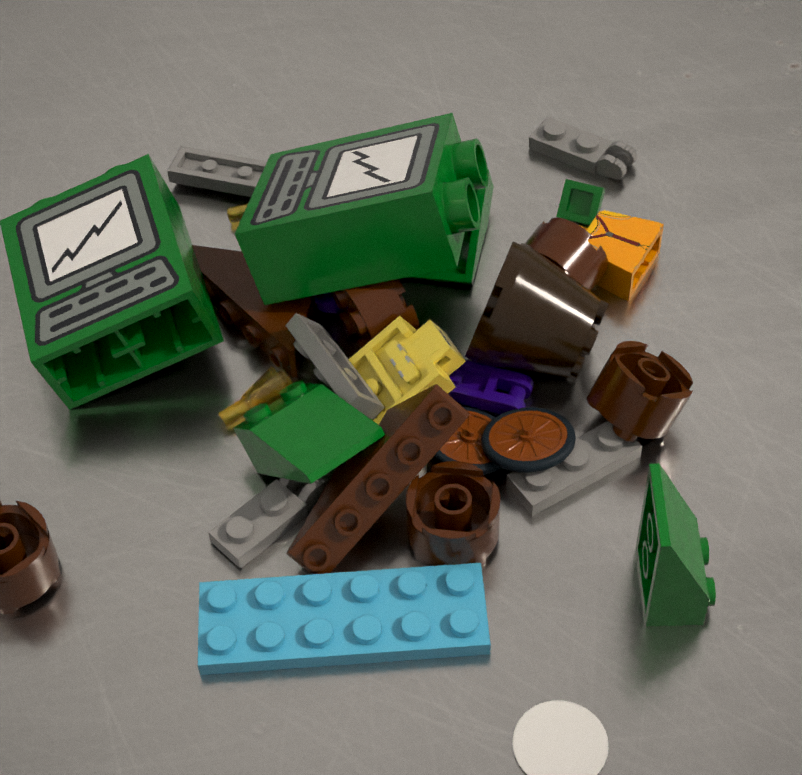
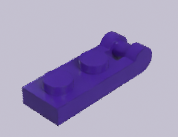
[448,360,534,415]

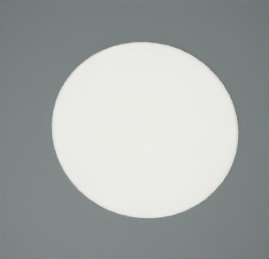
[512,700,609,775]

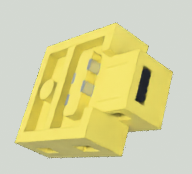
[349,316,466,425]

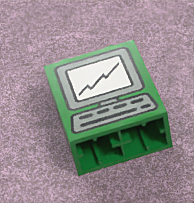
[235,113,488,305]
[0,154,224,410]

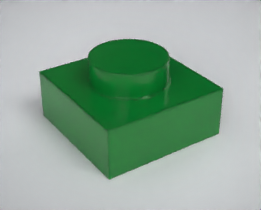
[556,179,606,225]

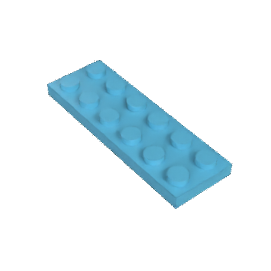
[198,563,491,675]

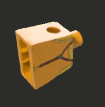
[579,210,664,301]

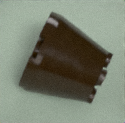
[465,241,609,381]

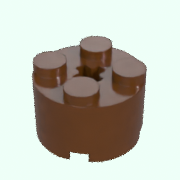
[524,218,608,291]
[331,279,420,350]
[586,341,693,442]
[406,461,500,566]
[0,501,60,614]

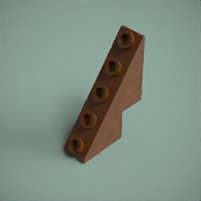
[193,245,317,378]
[286,384,470,574]

